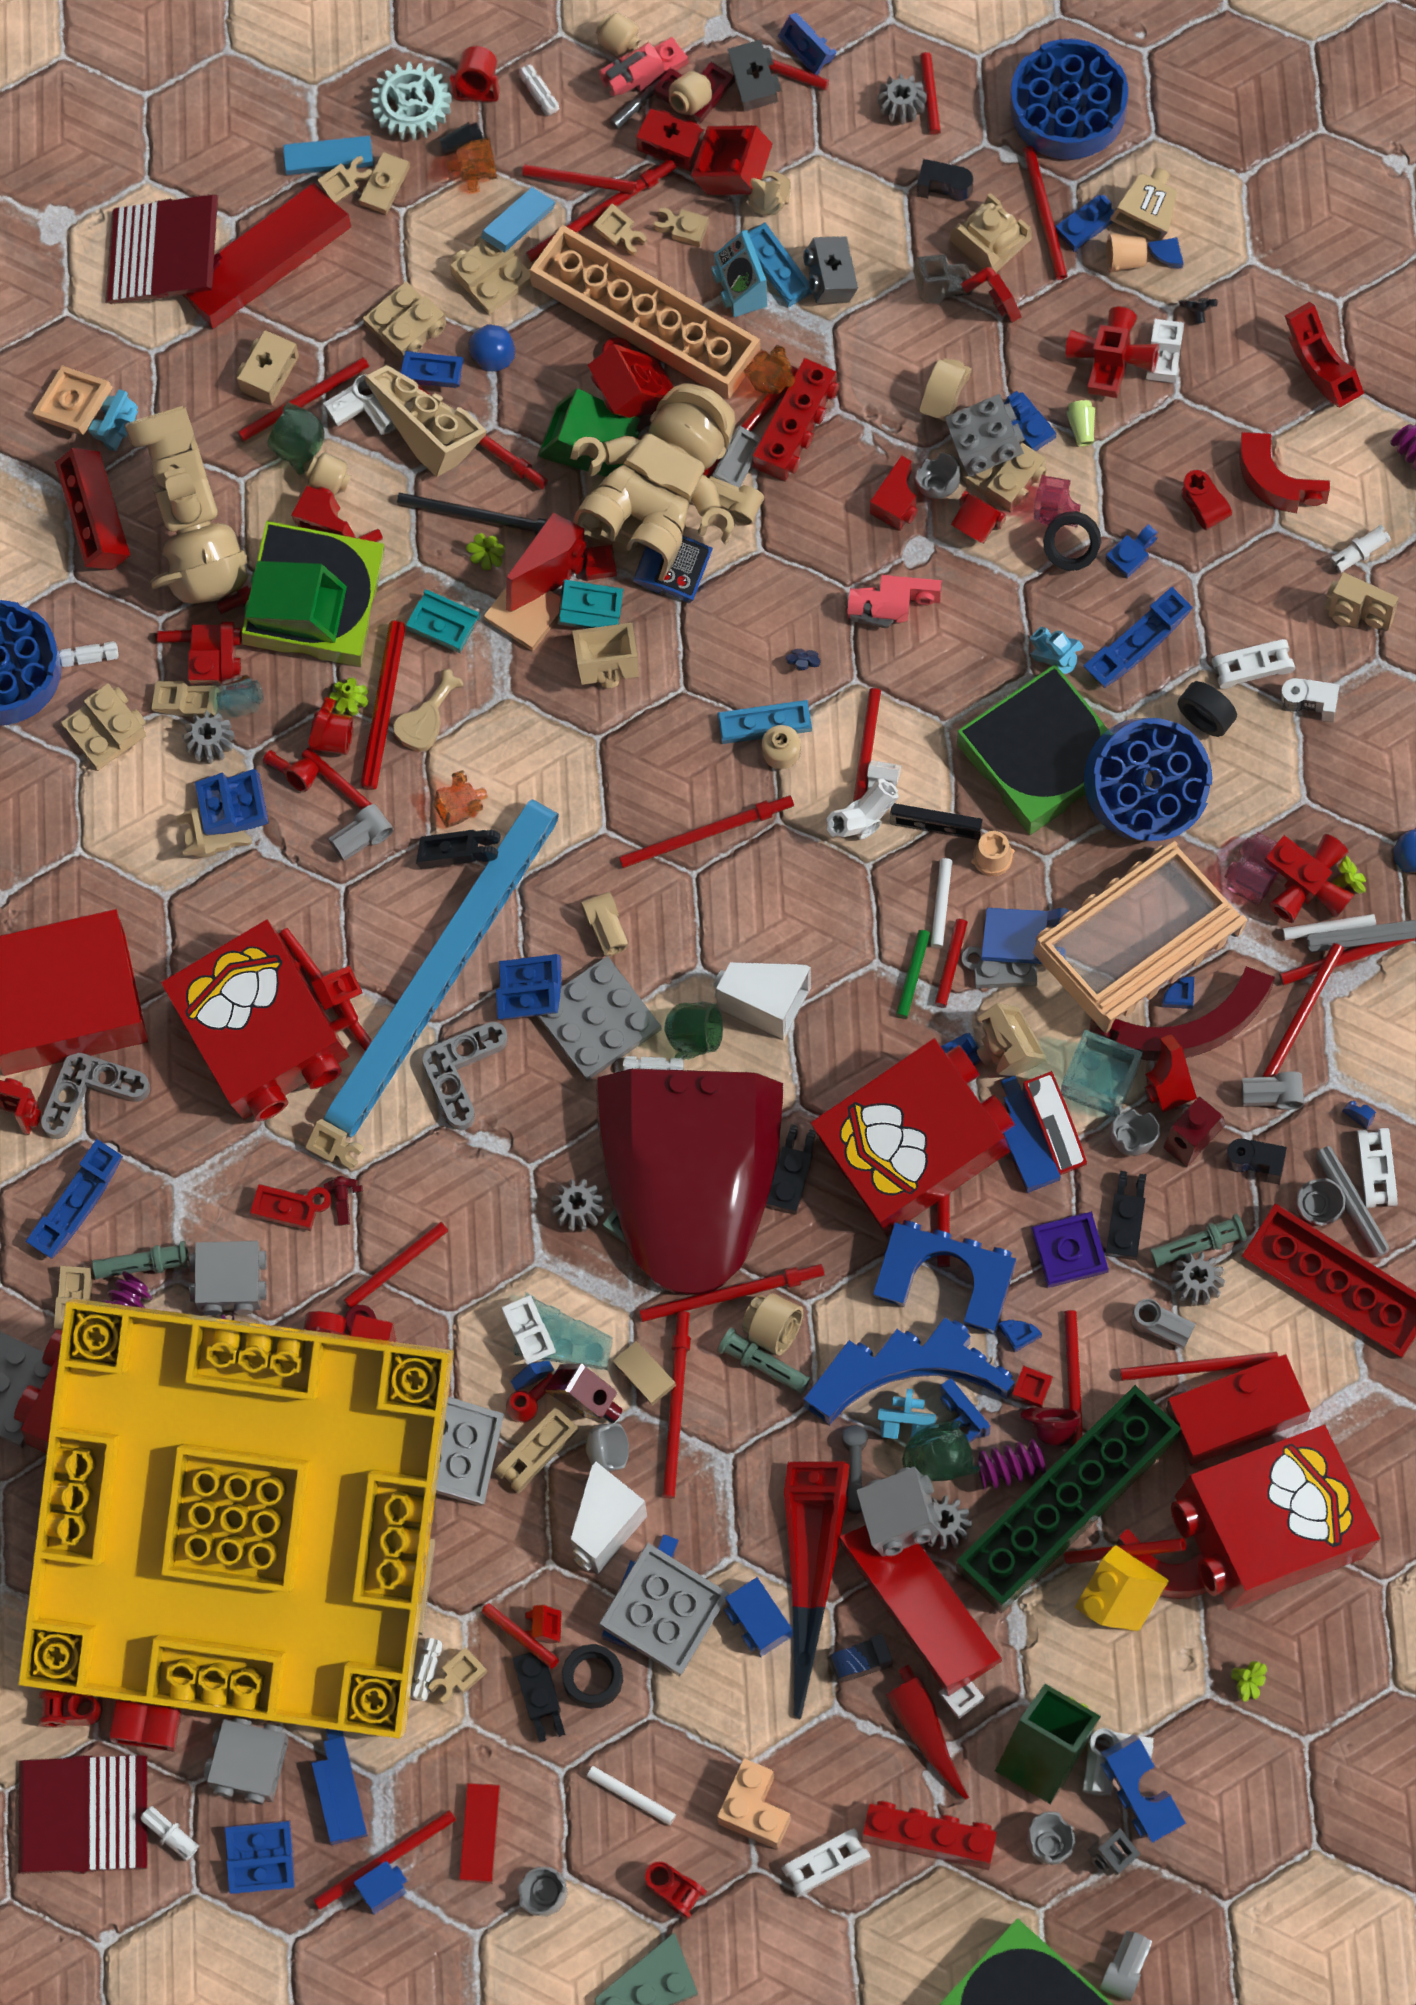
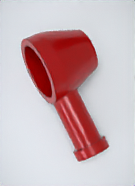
[263,750,319,792]
[506,1372,553,1423]

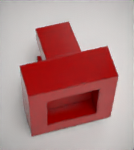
[583,544,617,581]
[1012,1366,1053,1408]
[525,1605,562,1644]

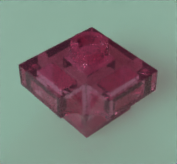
[1034,475,1081,528]

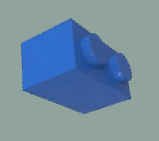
[724,1577,793,1657]

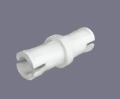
[1330,525,1391,574]

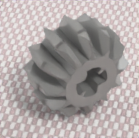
[877,73,927,125]
[182,710,235,763]
[552,1179,604,1232]
[1171,1252,1225,1306]
[928,1495,972,1551]

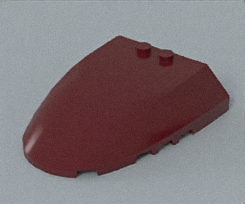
[596,1069,783,1295]

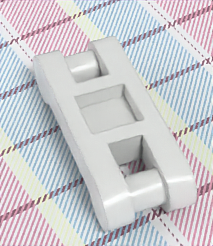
[1212,640,1296,689]
[1357,1128,1397,1208]
[781,1828,871,1897]

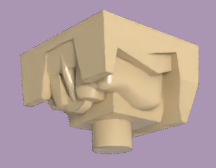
[949,193,1032,273]
[573,623,639,688]
[977,1003,1048,1076]

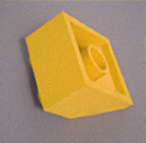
[1074,1545,1169,1631]

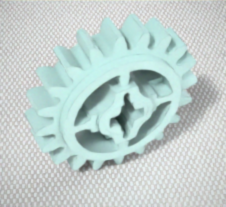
[371,62,452,140]

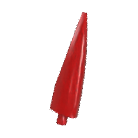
[886,1665,969,1800]

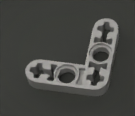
[423,1022,508,1130]
[41,1053,151,1139]

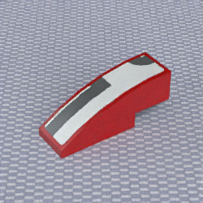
[1022,1071,1087,1175]

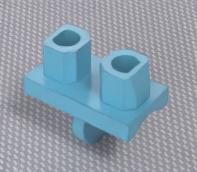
[88,389,138,451]
[1029,627,1084,674]
[878,1389,936,1442]

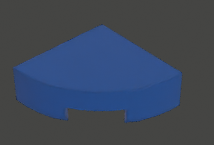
[1148,237,1184,268]
[1162,976,1195,1009]
[1342,1101,1376,1130]
[998,1320,1042,1352]
[510,1361,554,1391]

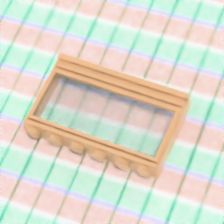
[1033,841,1248,1034]

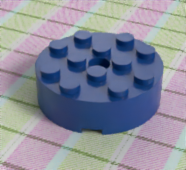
[1010,39,1128,160]
[0,600,62,725]
[1084,718,1212,841]

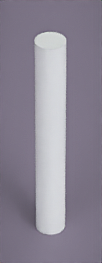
[931,858,952,948]
[1283,914,1376,940]
[587,1766,676,1826]

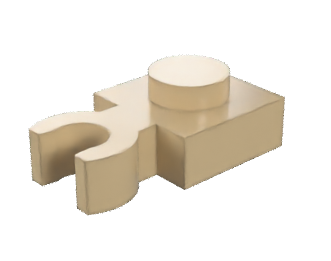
[317,156,372,204]
[593,204,647,256]
[654,208,709,247]
[305,1119,364,1168]
[428,1647,487,1705]

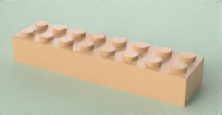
[530,225,761,400]

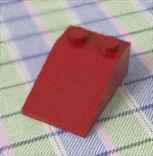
[587,344,674,418]
[506,512,586,612]

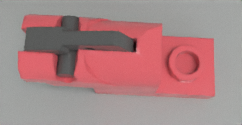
[599,37,688,97]
[847,575,942,629]

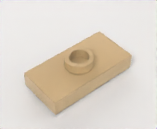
[359,152,410,215]

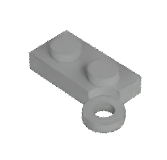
[961,946,1037,989]

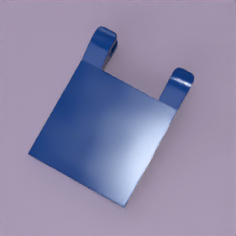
[981,908,1069,964]

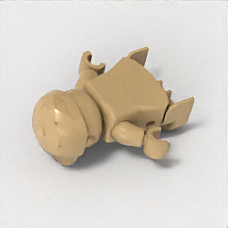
[570,383,735,581]
[124,406,248,604]

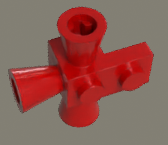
[1065,306,1159,398]
[1264,834,1355,923]

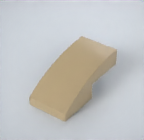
[151,681,220,718]
[54,1266,93,1329]
[612,1341,676,1406]

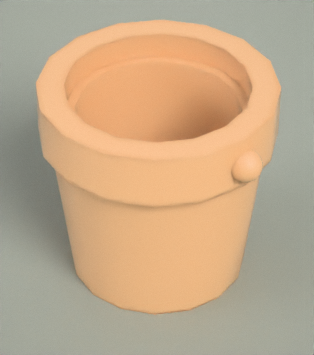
[1106,233,1147,272]
[971,831,1015,877]

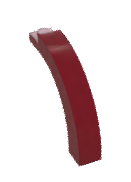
[1089,966,1275,1061]

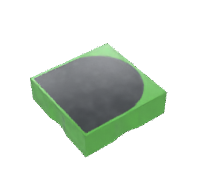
[957,664,1108,835]
[939,1918,1113,2005]

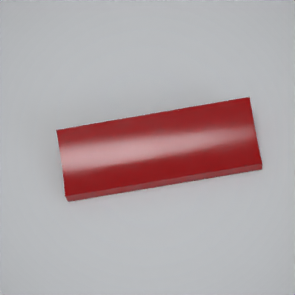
[182,182,351,329]
[1242,1203,1416,1358]
[839,1525,1002,1696]

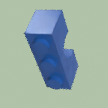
[1100,1734,1186,1843]

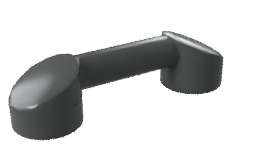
[842,1425,868,1514]

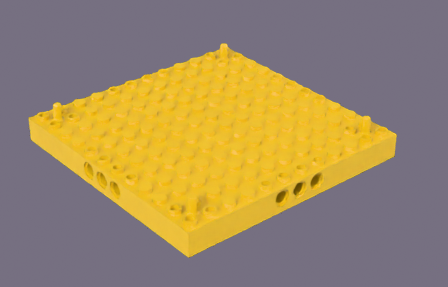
[19,1299,454,1739]

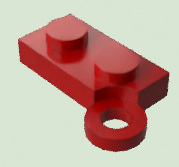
[250,1184,331,1231]

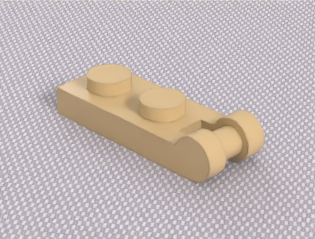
[495,1407,579,1493]

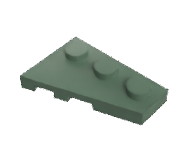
[595,1932,698,2005]

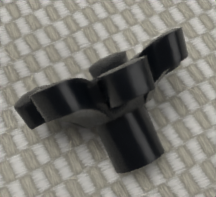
[1179,298,1218,323]

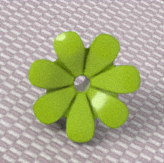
[466,533,505,570]
[329,678,369,716]
[1333,856,1366,894]
[1231,1661,1267,1702]

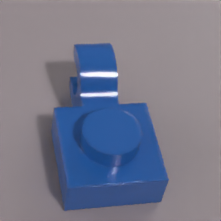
[1106,524,1157,579]

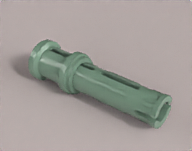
[1150,1213,1247,1268]
[93,1241,190,1280]
[717,1327,811,1395]

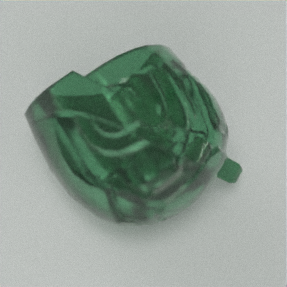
[267,402,325,475]
[664,1001,723,1060]
[902,1420,980,1481]

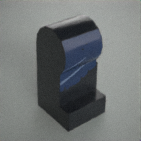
[917,159,973,201]
[1227,1139,1287,1185]
[827,1633,892,1683]

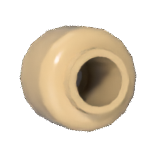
[596,13,641,56]
[669,71,712,115]
[305,453,351,496]
[761,725,801,770]

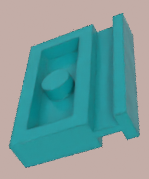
[558,579,623,629]
[406,589,480,653]

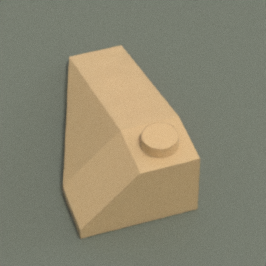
[365,365,487,477]

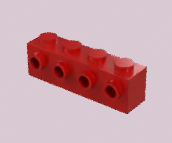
[753,358,839,482]
[55,448,131,570]
[862,1801,997,1870]

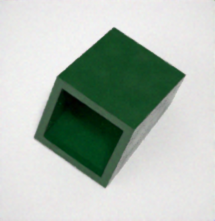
[995,1683,1101,1804]

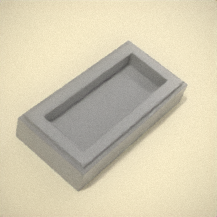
[711,425,762,488]

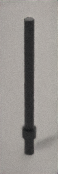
[397,492,548,536]

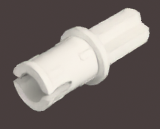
[141,1806,200,1862]

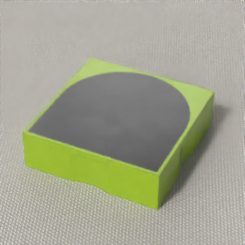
[242,521,384,667]

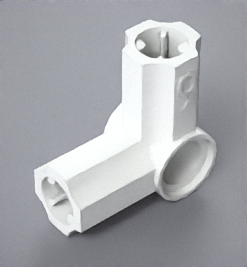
[323,374,397,435]
[826,778,899,840]
[1083,1728,1153,1796]

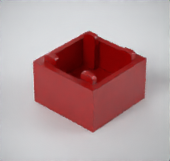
[691,125,773,195]

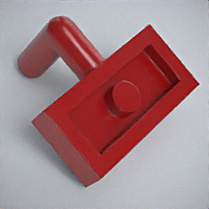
[961,267,1022,323]
[311,966,363,1033]

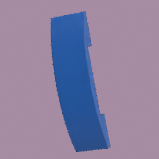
[1083,587,1193,688]
[25,1139,123,1259]

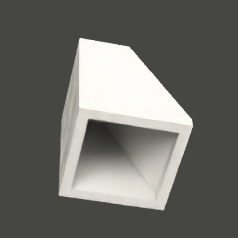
[714,962,811,1040]
[571,1462,647,1574]

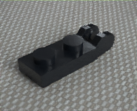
[416,829,501,869]
[766,1124,816,1215]
[1106,1171,1147,1260]
[512,1653,566,1743]

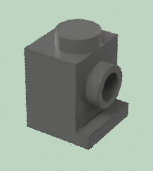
[1087,1829,1140,1876]

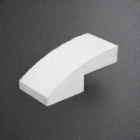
[1146,319,1184,383]
[502,1295,556,1365]

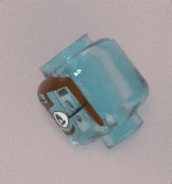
[216,675,264,718]

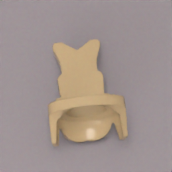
[747,171,791,215]
[176,808,252,857]

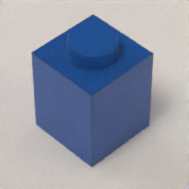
[354,1861,408,1915]

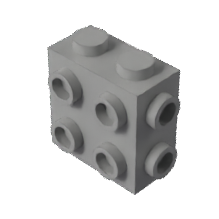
[945,394,1025,477]
[189,1241,267,1316]
[857,1466,942,1557]
[204,1717,289,1805]

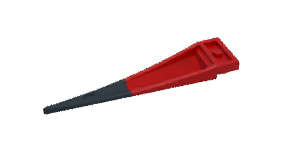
[784,1461,850,1719]

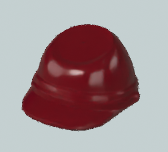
[1020,1407,1081,1447]

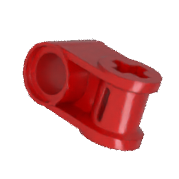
[1182,470,1232,530]
[38,1690,102,1728]
[645,1861,707,1919]

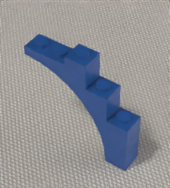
[804,1318,1015,1425]

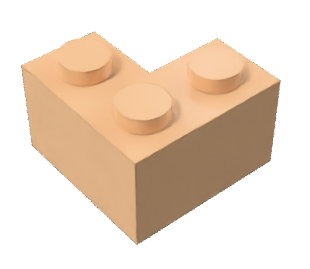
[718,1758,791,1850]

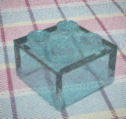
[1061,1030,1143,1117]

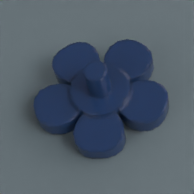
[786,649,821,670]

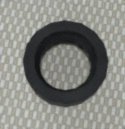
[1043,511,1101,571]
[1177,681,1237,737]
[562,1644,623,1709]

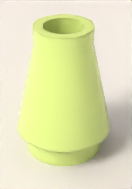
[1066,400,1095,446]

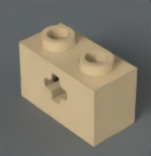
[236,330,299,405]

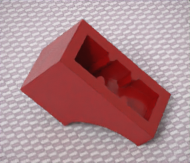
[870,455,918,531]
[291,486,356,538]
[188,625,223,686]
[1144,1034,1197,1112]

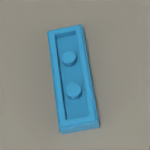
[283,136,373,175]
[481,187,555,253]
[748,222,812,307]
[718,700,812,744]

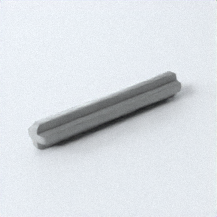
[1307,920,1416,952]
[1316,1146,1389,1258]

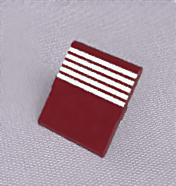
[106,194,218,304]
[18,1755,147,1874]

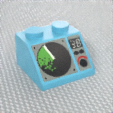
[711,230,767,317]

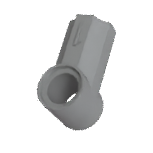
[328,804,394,861]
[1241,1071,1304,1110]
[1131,1299,1196,1350]
[1100,1930,1152,2002]

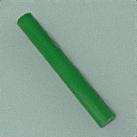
[896,930,930,1019]

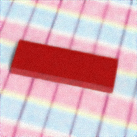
[459,1783,500,1884]

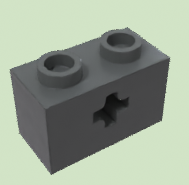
[727,39,781,111]
[803,236,858,304]

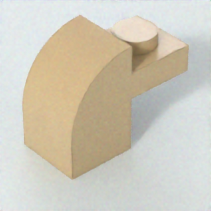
[919,358,972,422]

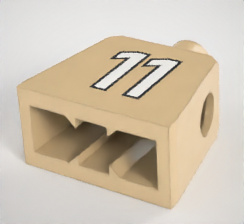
[1110,168,1177,241]

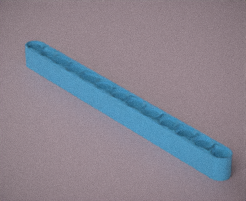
[324,799,559,1137]

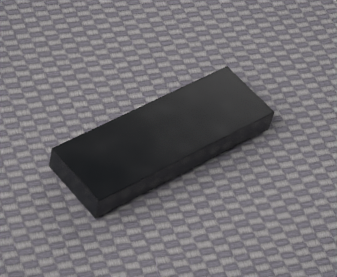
[890,803,983,840]

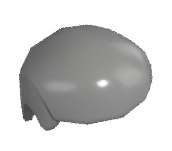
[915,452,960,499]
[1109,1109,1160,1156]
[1296,1178,1346,1226]
[586,1423,629,1471]
[1026,1812,1075,1865]
[518,1867,567,1917]

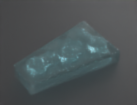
[514,1292,613,1370]

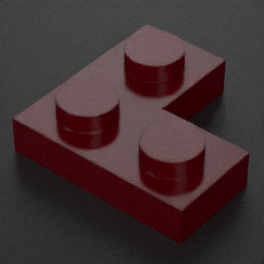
[653,61,735,124]

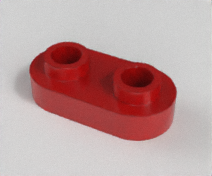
[221,622,241,682]

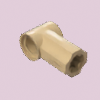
[709,476,765,525]
[581,891,629,956]

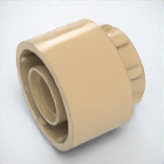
[742,1293,803,1356]

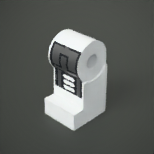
[1281,678,1340,723]

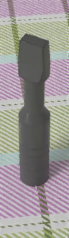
[610,80,659,129]

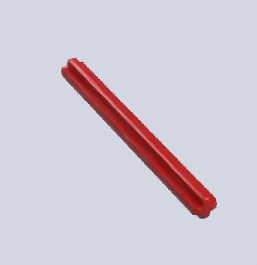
[361,620,406,790]

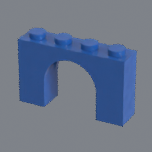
[873,1220,1017,1334]

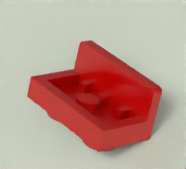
[0,1078,41,1135]

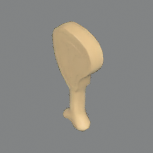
[393,669,463,752]

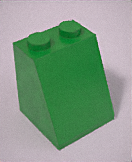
[537,388,640,477]
[245,561,347,643]

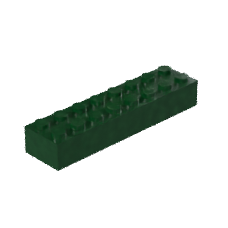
[956,1385,1181,1614]

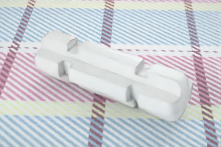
[519,64,559,116]
[59,641,119,667]
[623,1056,684,1071]
[410,1638,443,1701]

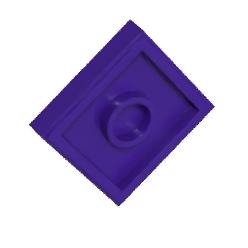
[1031,1212,1109,1288]

